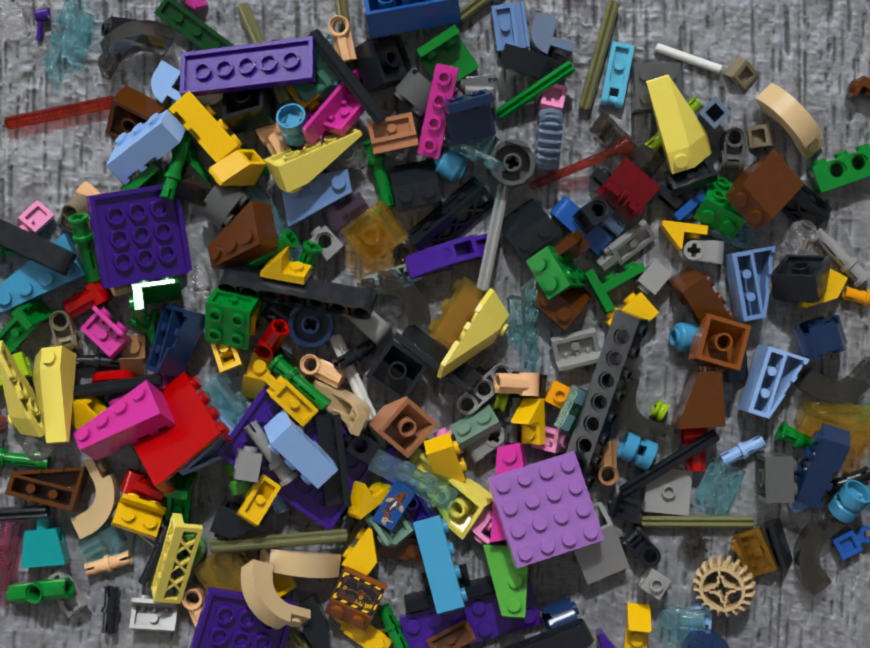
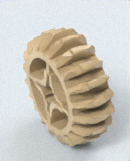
[693,554,756,617]

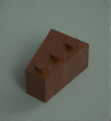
[208,200,279,270]

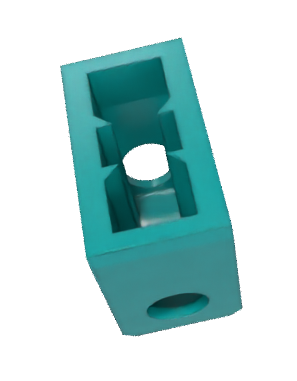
[21,516,71,568]

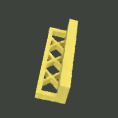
[151,513,203,604]

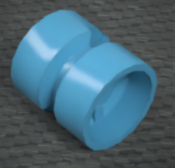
[276,103,308,146]
[617,430,658,470]
[828,480,870,523]

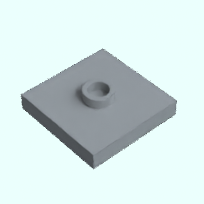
[643,466,693,516]

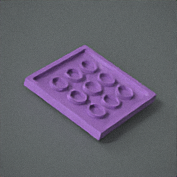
[486,451,605,569]

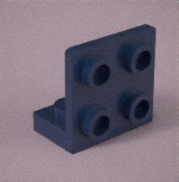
[441,89,496,146]

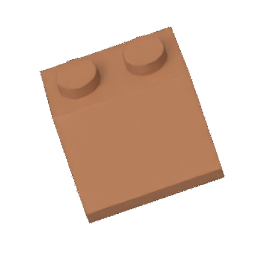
[369,396,438,458]

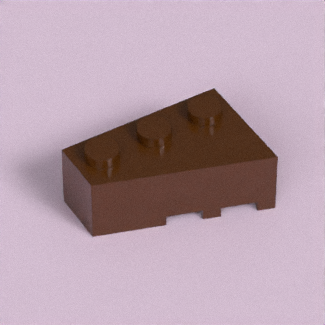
[667,266,737,326]
[5,466,89,512]

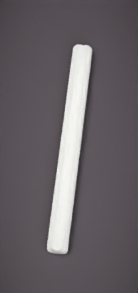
[330,334,391,451]

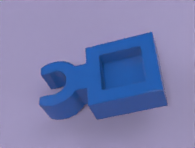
[670,189,706,222]
[830,525,870,560]

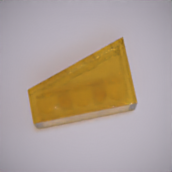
[428,276,487,348]
[793,402,870,454]

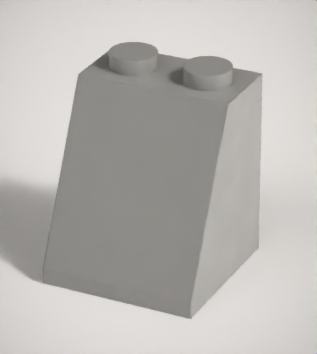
[573,501,630,584]

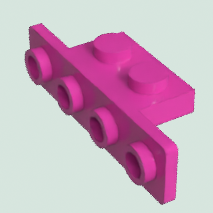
[417,63,460,159]
[302,69,365,145]

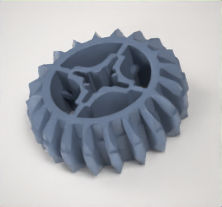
[534,108,563,171]

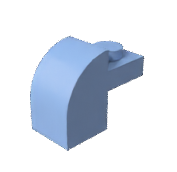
[151,60,182,107]

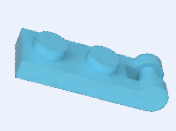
[599,41,635,109]

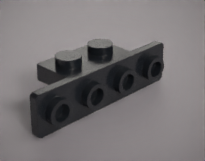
[404,563,496,613]

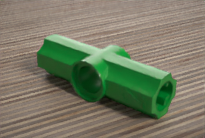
[6,577,75,605]

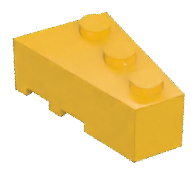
[168,91,243,163]

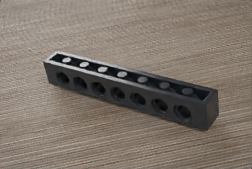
[566,310,649,491]

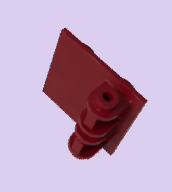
[596,157,661,222]

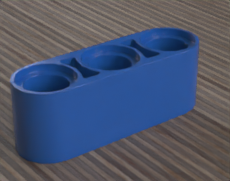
[549,196,613,257]

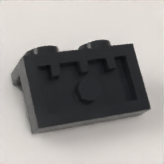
[664,158,718,195]

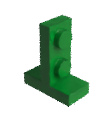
[584,261,646,313]
[0,299,53,354]
[164,472,197,533]

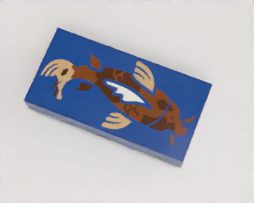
[372,480,415,531]

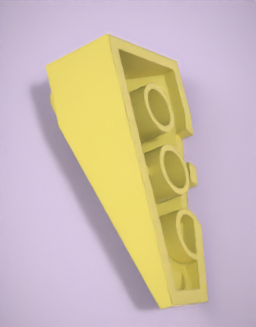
[646,74,712,174]
[263,128,362,193]
[437,288,509,379]
[0,340,44,437]
[33,346,77,444]
[405,448,493,540]

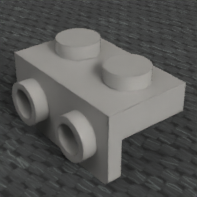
[550,328,600,371]
[129,595,179,633]

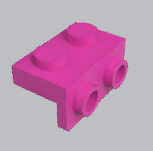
[80,305,132,359]

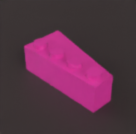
[73,380,176,461]
[490,443,528,543]

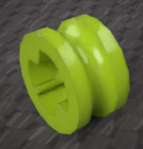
[492,393,509,412]
[649,399,669,422]

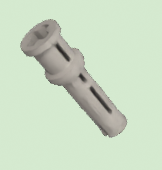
[811,226,870,287]
[243,420,299,487]

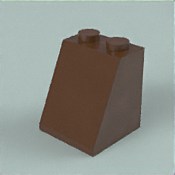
[725,149,804,231]
[671,365,726,429]

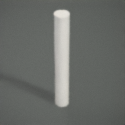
[655,43,722,74]

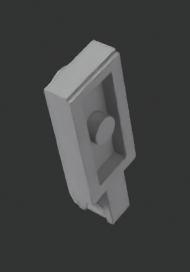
[595,219,656,271]

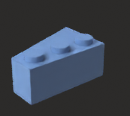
[282,169,354,229]
[724,246,776,322]

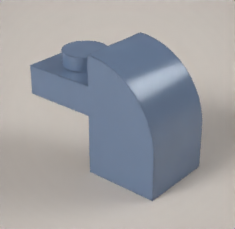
[530,12,575,57]
[696,96,731,134]

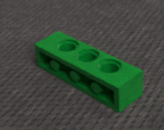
[806,143,870,194]

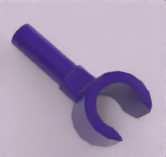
[34,8,51,41]

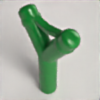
[129,309,159,347]

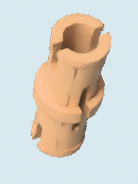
[84,550,133,577]

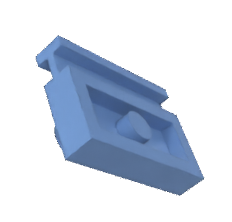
[491,1,530,53]

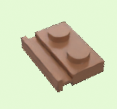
[367,112,419,155]

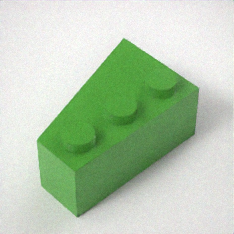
[483,544,528,619]

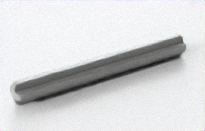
[477,184,510,292]

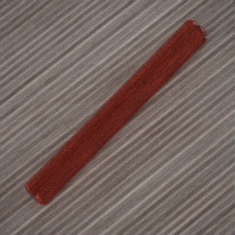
[4,95,114,130]

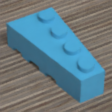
[0,233,86,313]
[413,515,468,615]

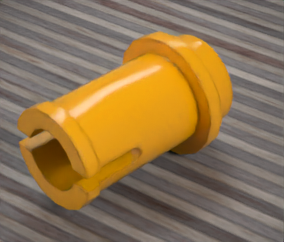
[842,286,870,307]

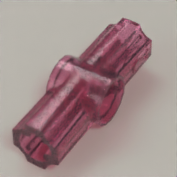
[0,520,22,592]

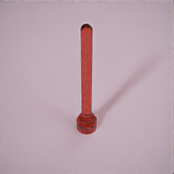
[529,136,634,190]

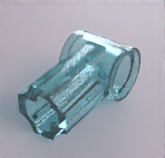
[77,521,127,561]
[658,604,707,631]

